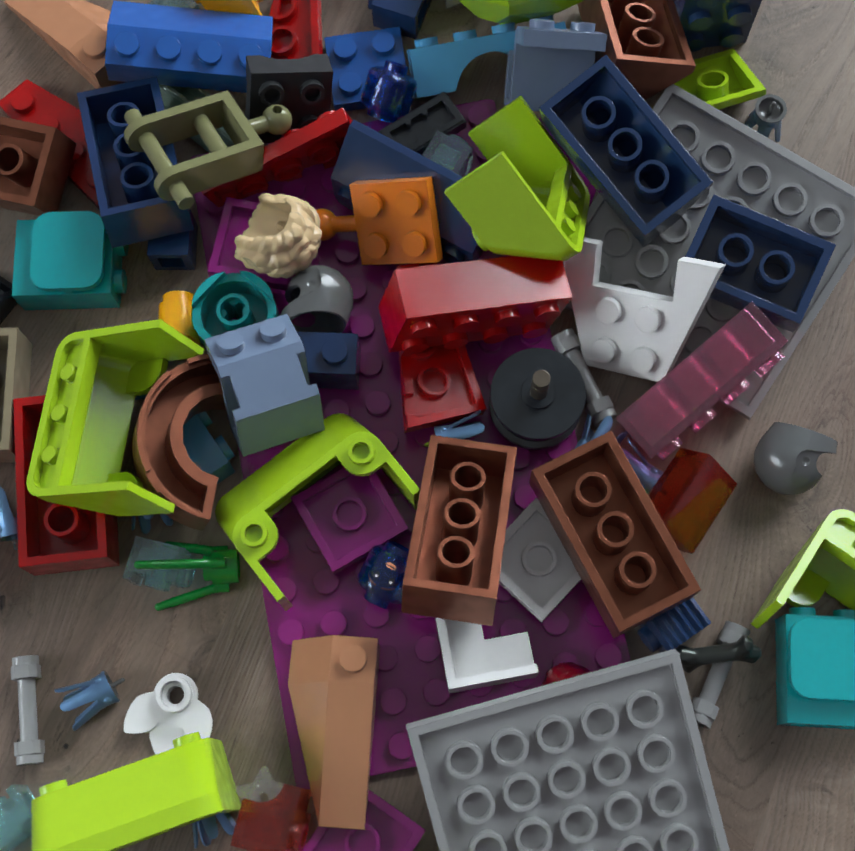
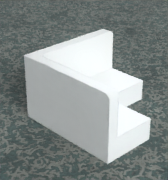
[435,618,539,693]

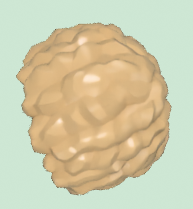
[234,193,322,279]

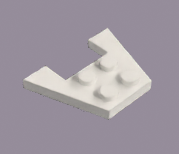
[563,237,726,383]

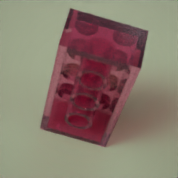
[616,302,788,462]

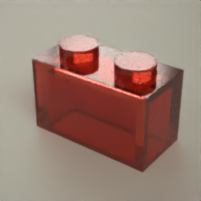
[649,447,737,554]

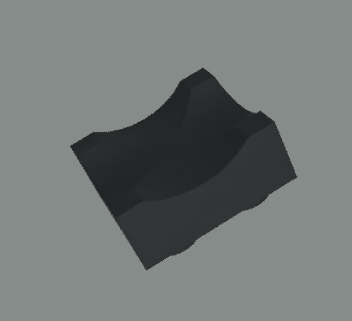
[245,54,333,143]

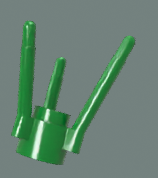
[134,541,240,611]

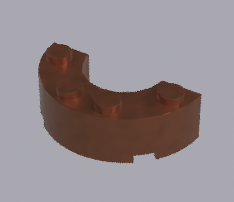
[132,353,226,531]

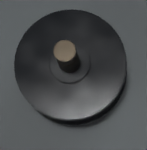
[489,348,586,450]

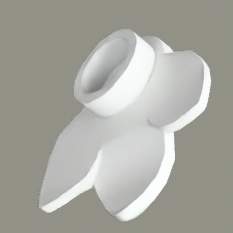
[124,673,213,755]

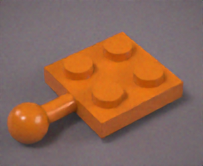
[316,176,443,265]

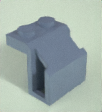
[503,19,607,111]
[204,314,325,457]

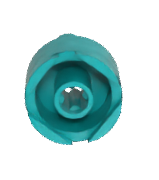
[192,271,280,349]

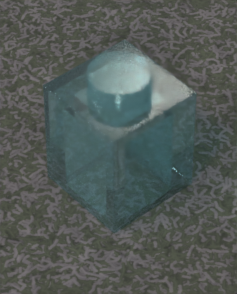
[422,130,473,177]

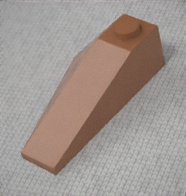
[4,0,124,89]
[288,635,380,830]

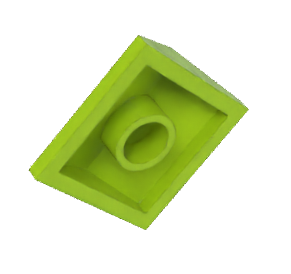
[674,48,766,110]

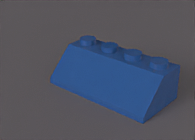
[105,1,273,93]

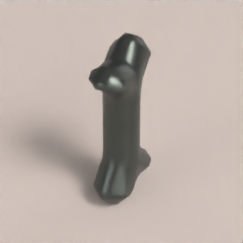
[675,635,762,673]

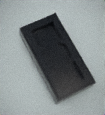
[378,91,467,155]

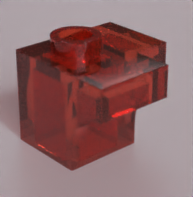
[230,784,312,851]

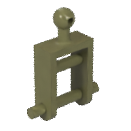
[124,90,292,210]

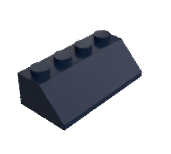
[539,55,713,247]
[331,119,484,263]

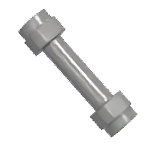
[551,328,617,427]
[691,621,751,729]
[10,655,45,766]

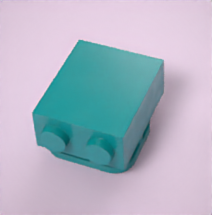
[12,211,129,311]
[775,607,855,730]

